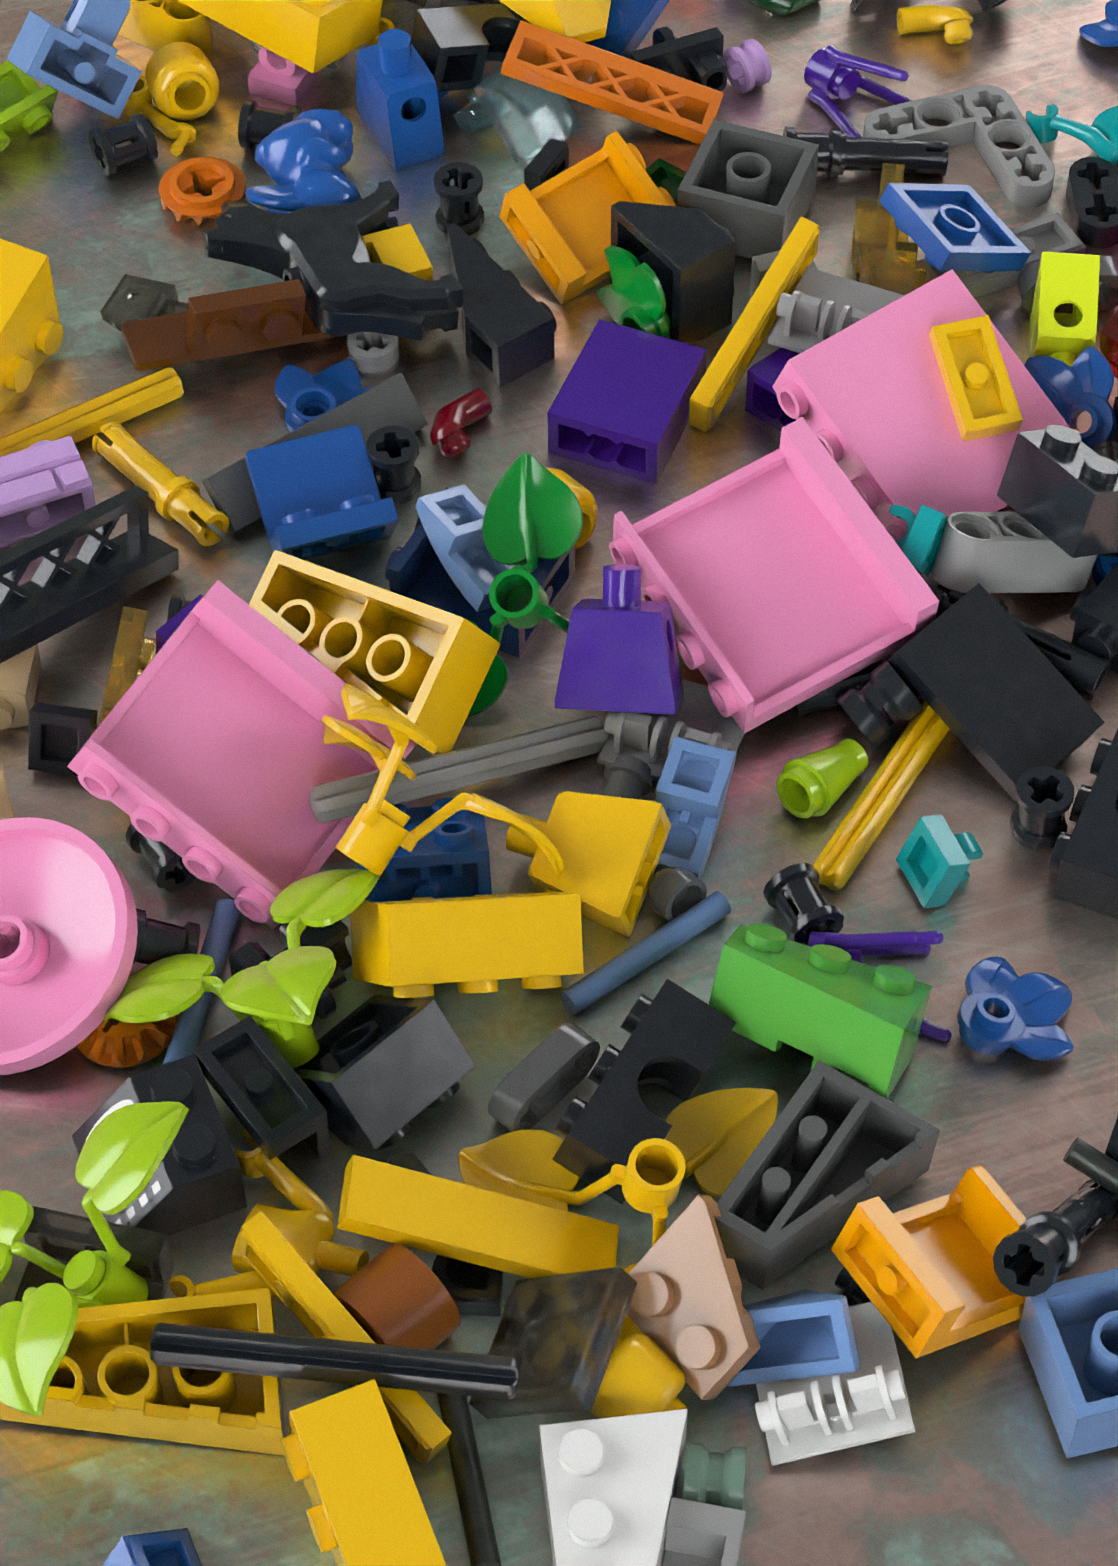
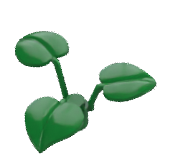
[466,453,682,717]

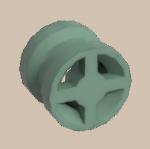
[683,1442,747,1510]

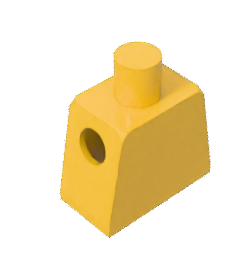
[506,791,671,938]

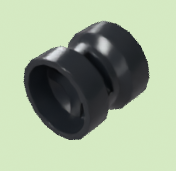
[836,661,924,749]

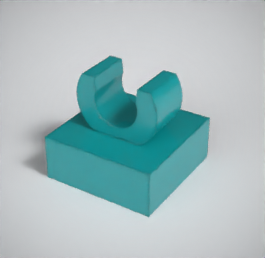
[889,504,948,577]
[896,815,984,908]

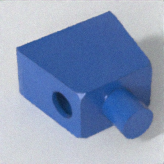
[356,29,445,171]

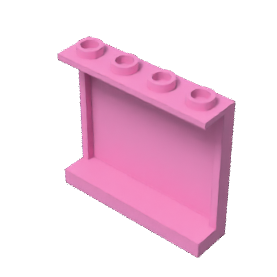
[772,269,1070,541]
[609,417,939,733]
[67,580,417,929]

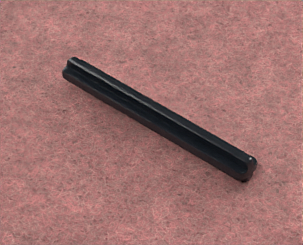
[150,1323,520,1400]

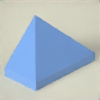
[726,1289,861,1387]

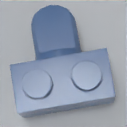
[7,0,142,119]

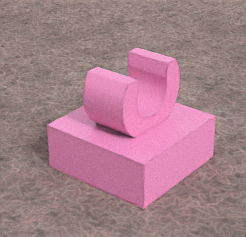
[247,47,319,106]

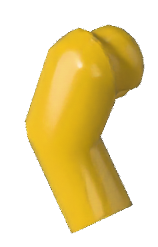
[897,4,973,45]

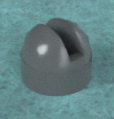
[649,867,707,922]

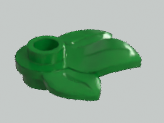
[596,246,671,339]

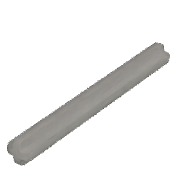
[309,716,608,823]

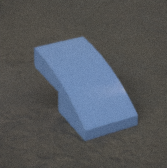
[415,484,515,612]
[654,736,736,880]

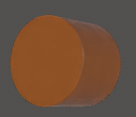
[333,1243,461,1349]

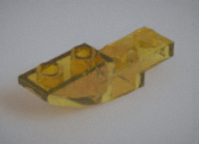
[851,163,927,295]

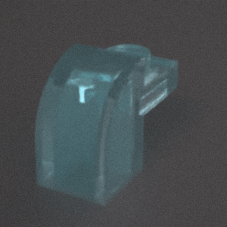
[453,65,582,163]

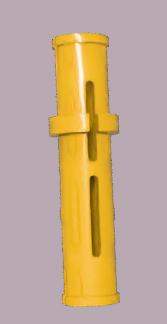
[92,421,230,547]

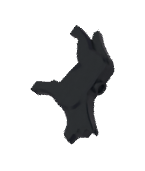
[205,180,463,341]

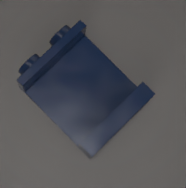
[385,487,575,659]

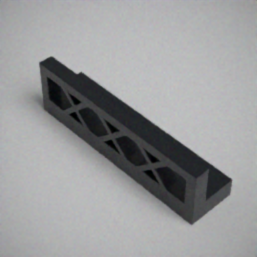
[0,485,179,664]

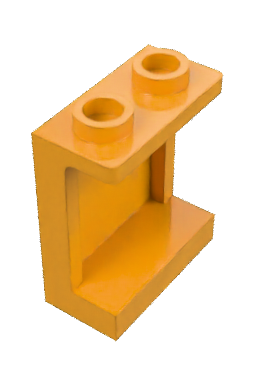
[499,131,676,305]
[831,1165,1061,1359]

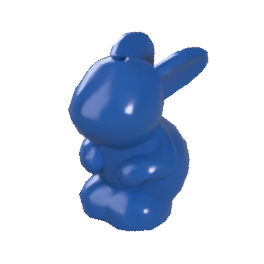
[245,109,362,214]

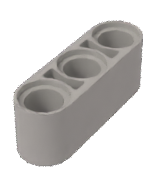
[931,512,1097,593]

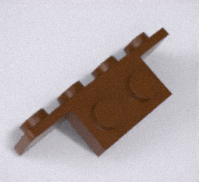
[122,279,333,371]

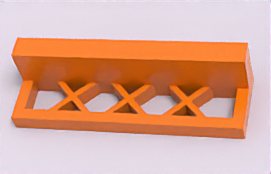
[500,20,724,145]

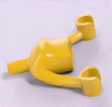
[168,1129,369,1298]

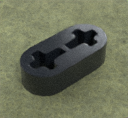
[1066,157,1118,249]

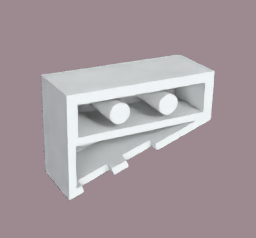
[539,1409,688,1566]

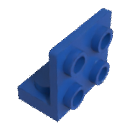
[245,425,399,560]
[357,797,492,902]

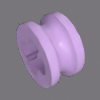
[723,39,772,94]

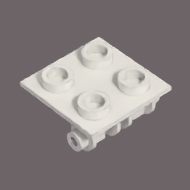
[755,1302,916,1466]

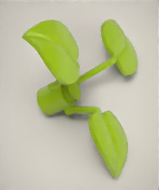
[104,869,379,1068]
[0,1102,190,1416]

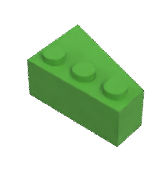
[708,924,932,1099]

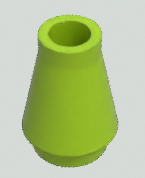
[776,739,869,818]

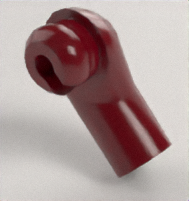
[430,388,492,459]

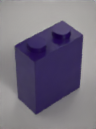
[547,319,707,484]

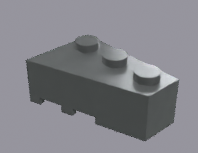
[715,1060,940,1290]

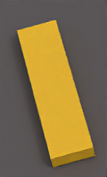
[689,216,820,432]
[337,1155,619,1298]
[239,1211,452,1465]

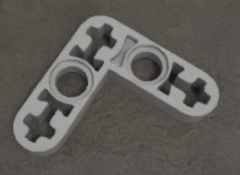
[863,85,1055,207]

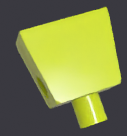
[1029,251,1100,366]

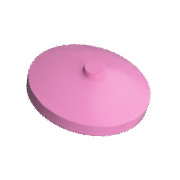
[0,817,138,1075]

